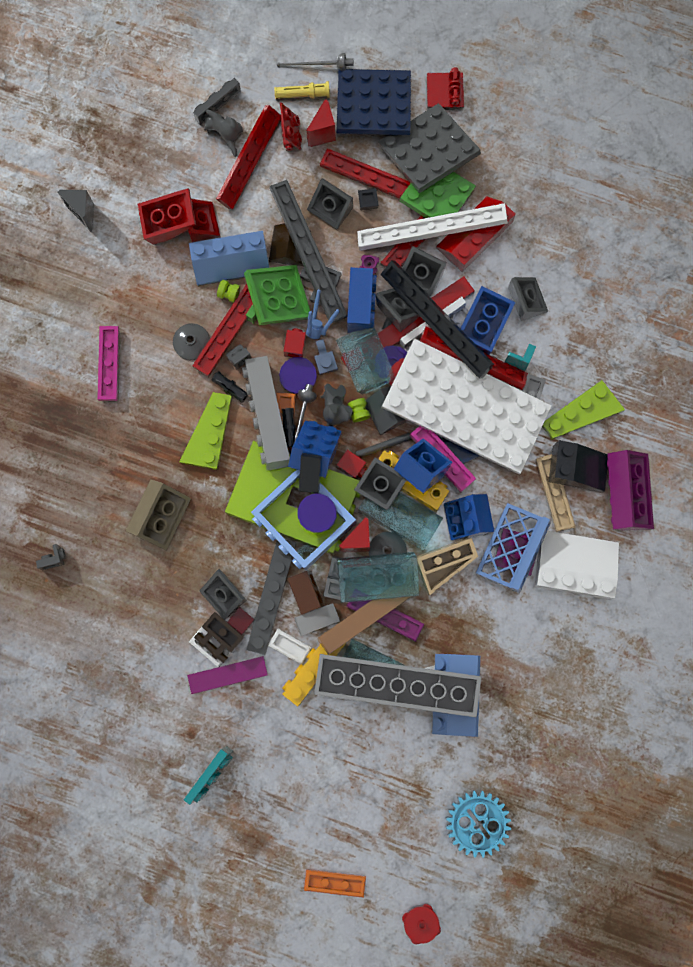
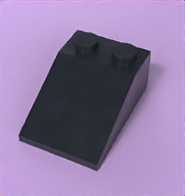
[548,440,608,492]

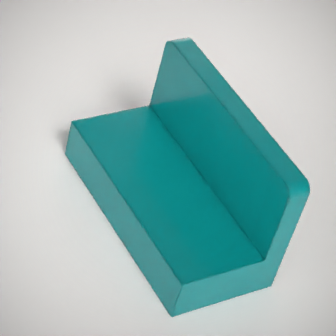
[505,344,536,371]

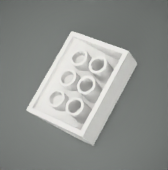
[534,531,619,600]

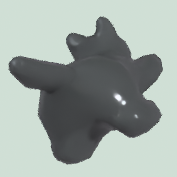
[204,109,243,157]
[320,384,352,427]

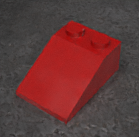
[137,188,196,245]

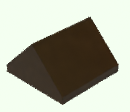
[268,223,311,267]

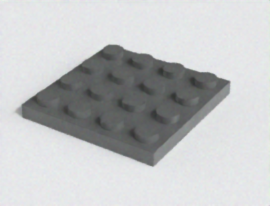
[378,103,481,193]

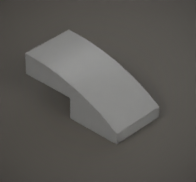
[323,556,352,600]
[294,603,340,636]

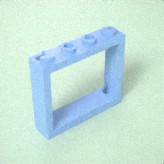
[251,470,357,570]

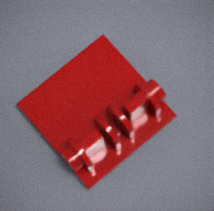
[427,67,464,108]
[280,102,302,151]

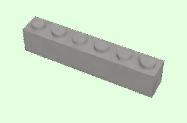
[242,356,290,470]

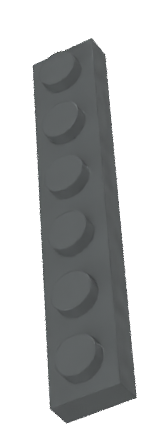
[246,540,296,655]

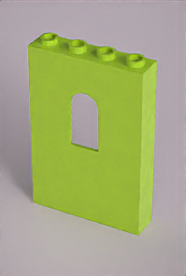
[225,441,361,555]

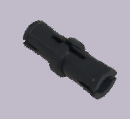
[211,371,248,403]
[282,408,297,448]

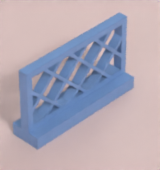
[476,503,551,593]

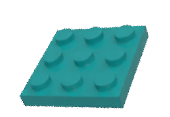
[184,746,233,805]

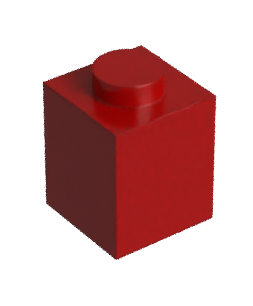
[283,328,306,358]
[336,449,367,479]

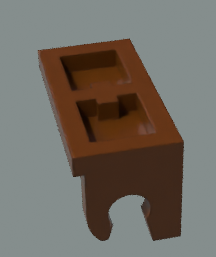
[287,571,325,615]

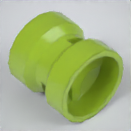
[217,280,241,303]
[347,398,371,423]

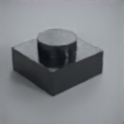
[358,188,379,210]

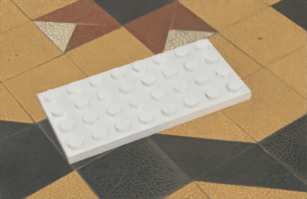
[381,339,552,474]

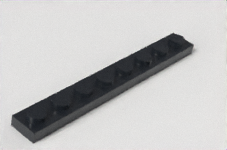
[380,260,494,379]

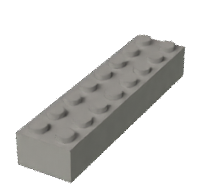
[314,654,482,718]

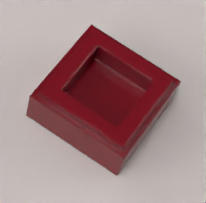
[228,607,255,635]

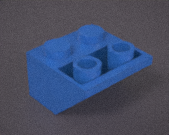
[444,494,494,541]

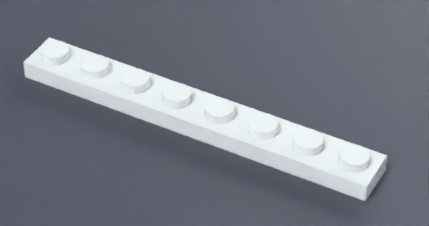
[357,203,508,251]

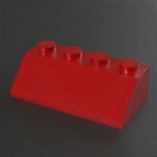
[436,196,516,272]

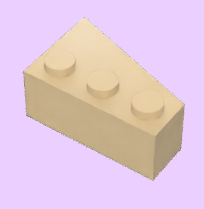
[414,537,478,595]

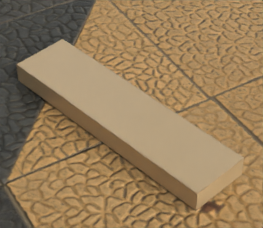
[535,454,575,532]

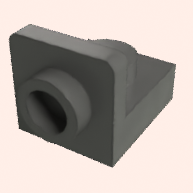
[226,344,251,370]
[36,544,66,570]

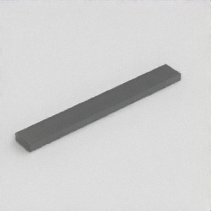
[269,180,348,323]

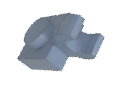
[314,339,338,375]

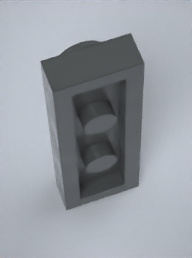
[193,77,241,125]

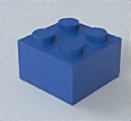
[394,438,453,493]

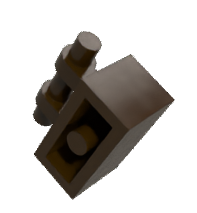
[194,612,246,663]

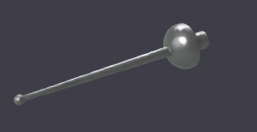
[277,53,354,71]
[293,384,317,445]

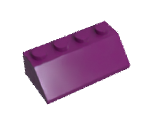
[607,450,654,531]

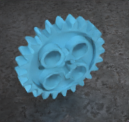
[446,790,511,858]

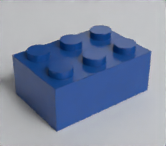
[347,267,377,334]
[460,286,516,355]
[288,420,342,478]

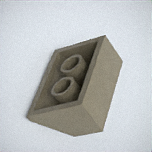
[126,479,191,550]

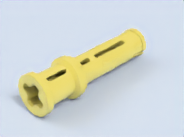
[274,81,330,99]

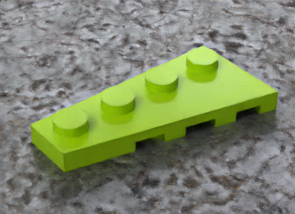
[542,380,625,440]
[179,392,232,470]

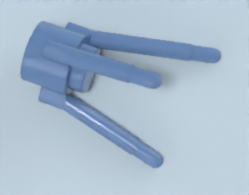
[306,289,339,339]

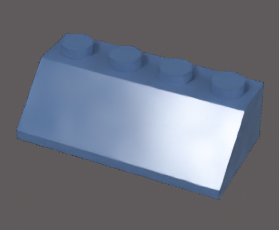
[189,231,269,286]
[432,654,481,737]

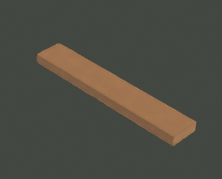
[317,574,421,655]

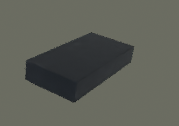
[299,453,322,494]

